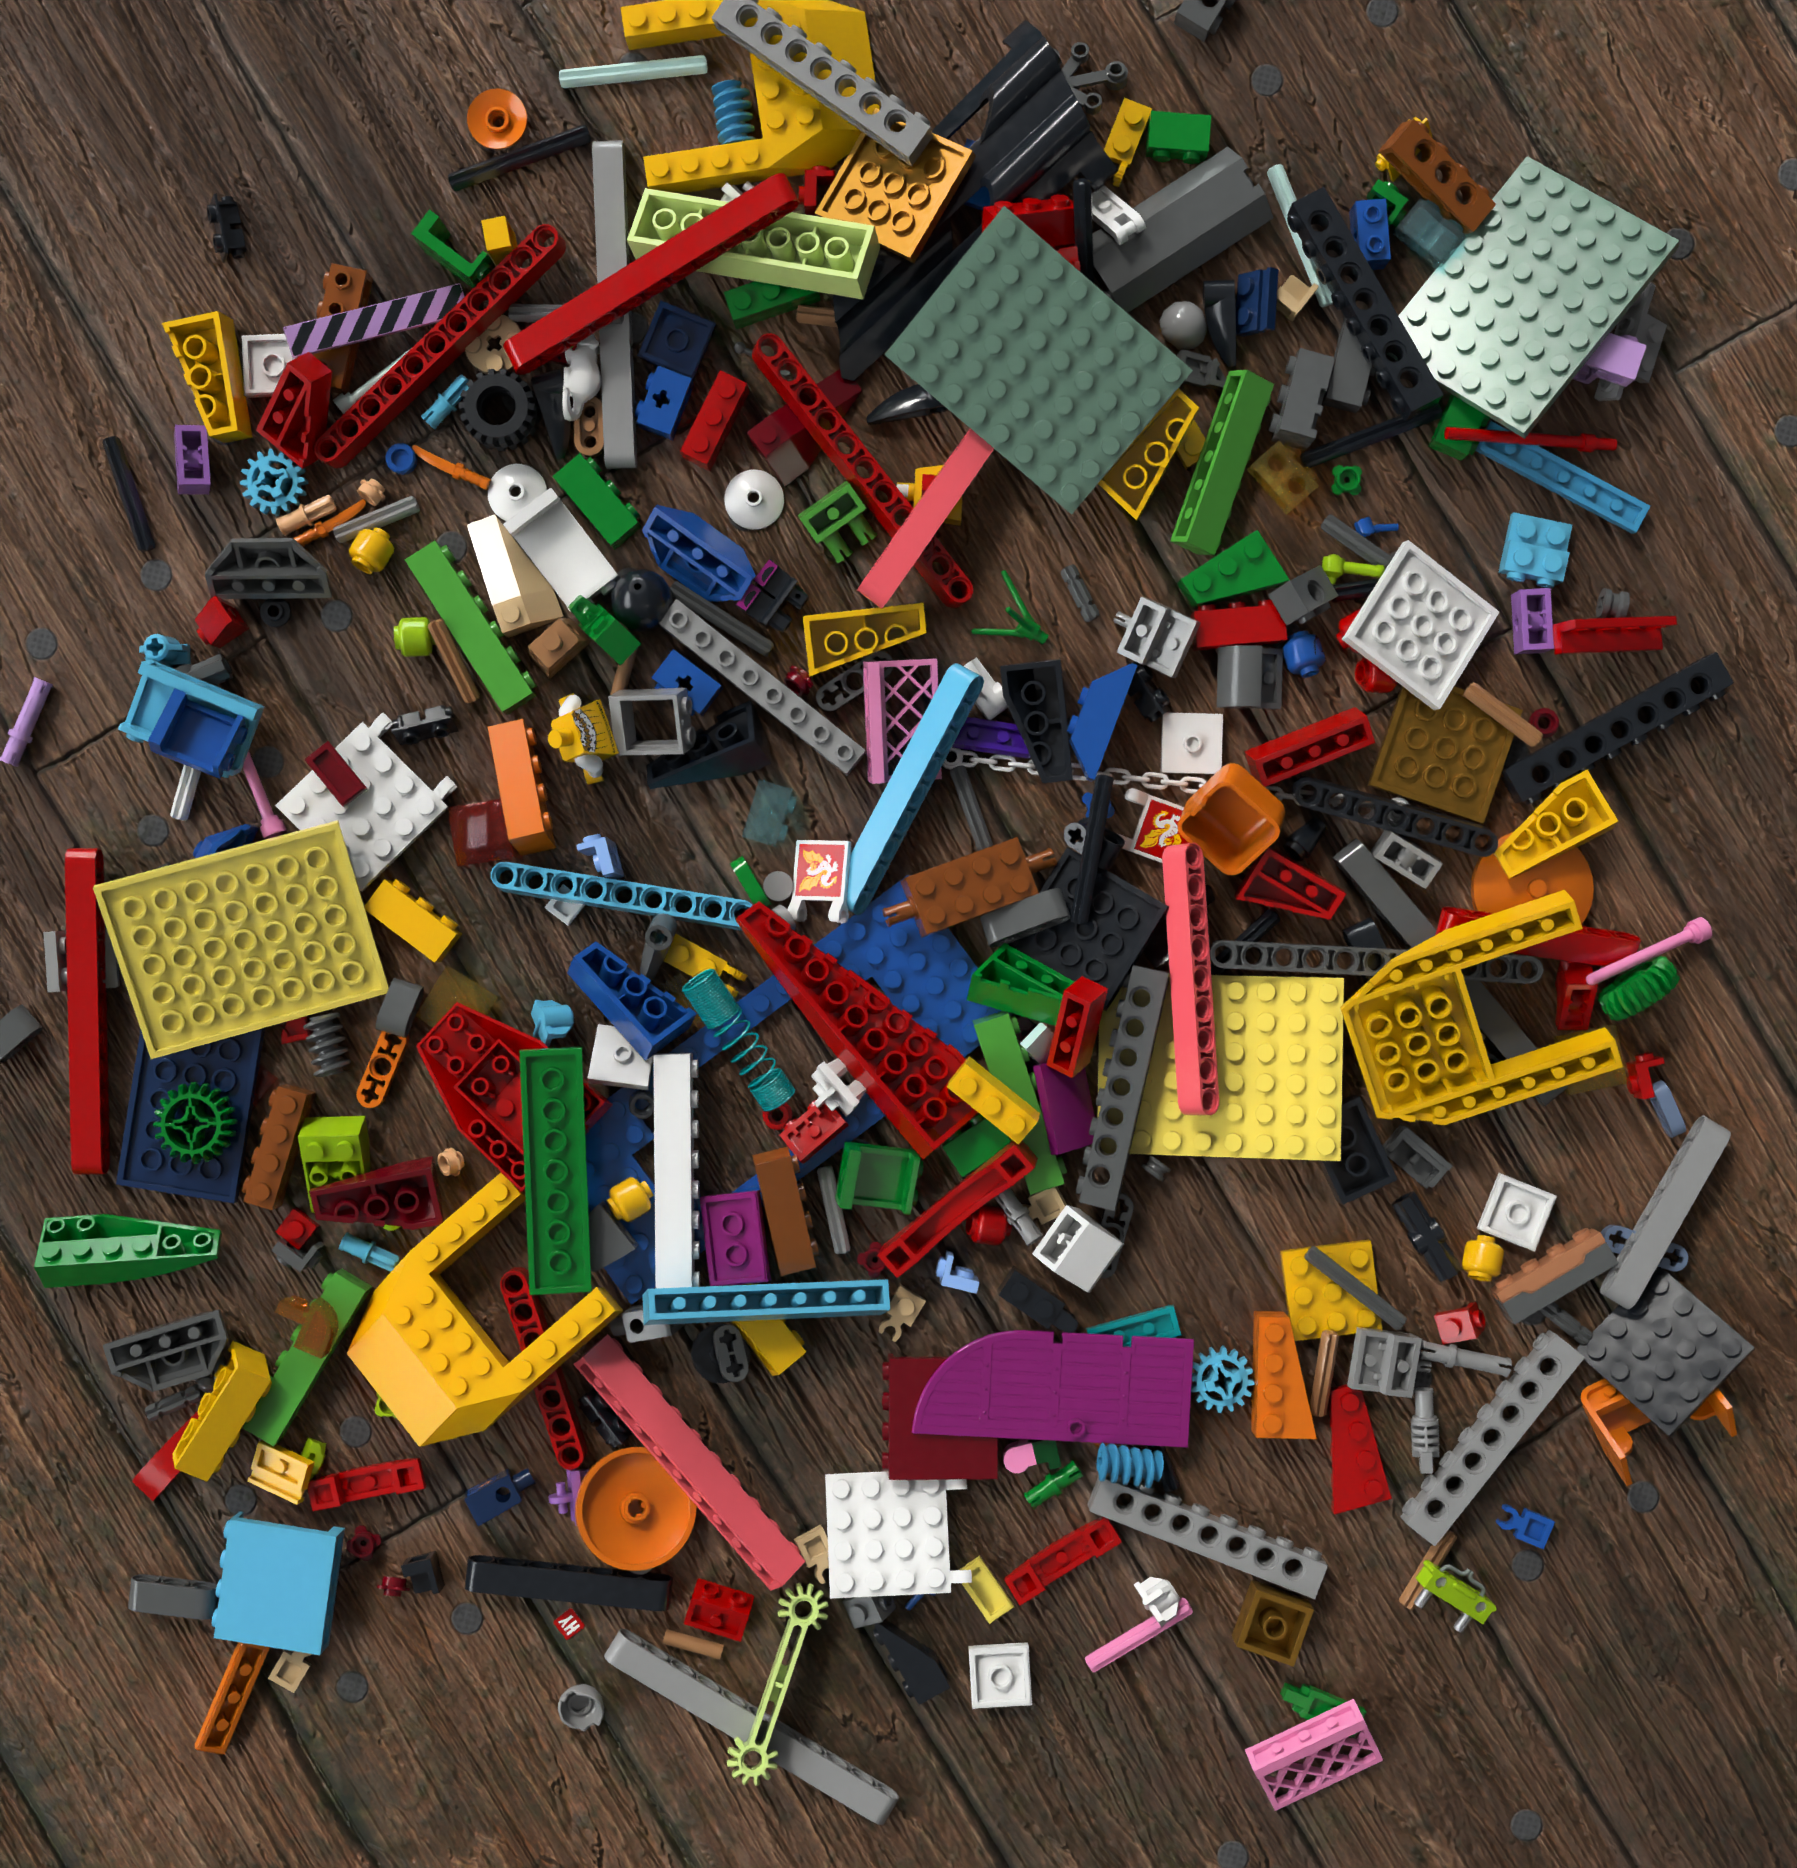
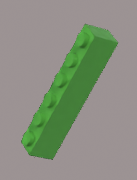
[1170,370,1274,555]
[405,540,537,715]
[972,1011,1067,1195]
[243,1268,373,1446]

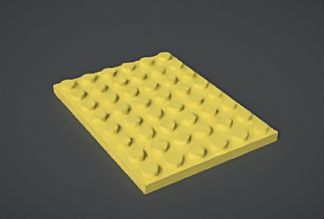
[93,820,389,1059]
[1097,975,1344,1161]

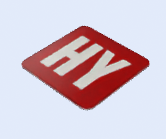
[553,1608,585,1640]

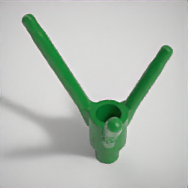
[972,570,1049,645]

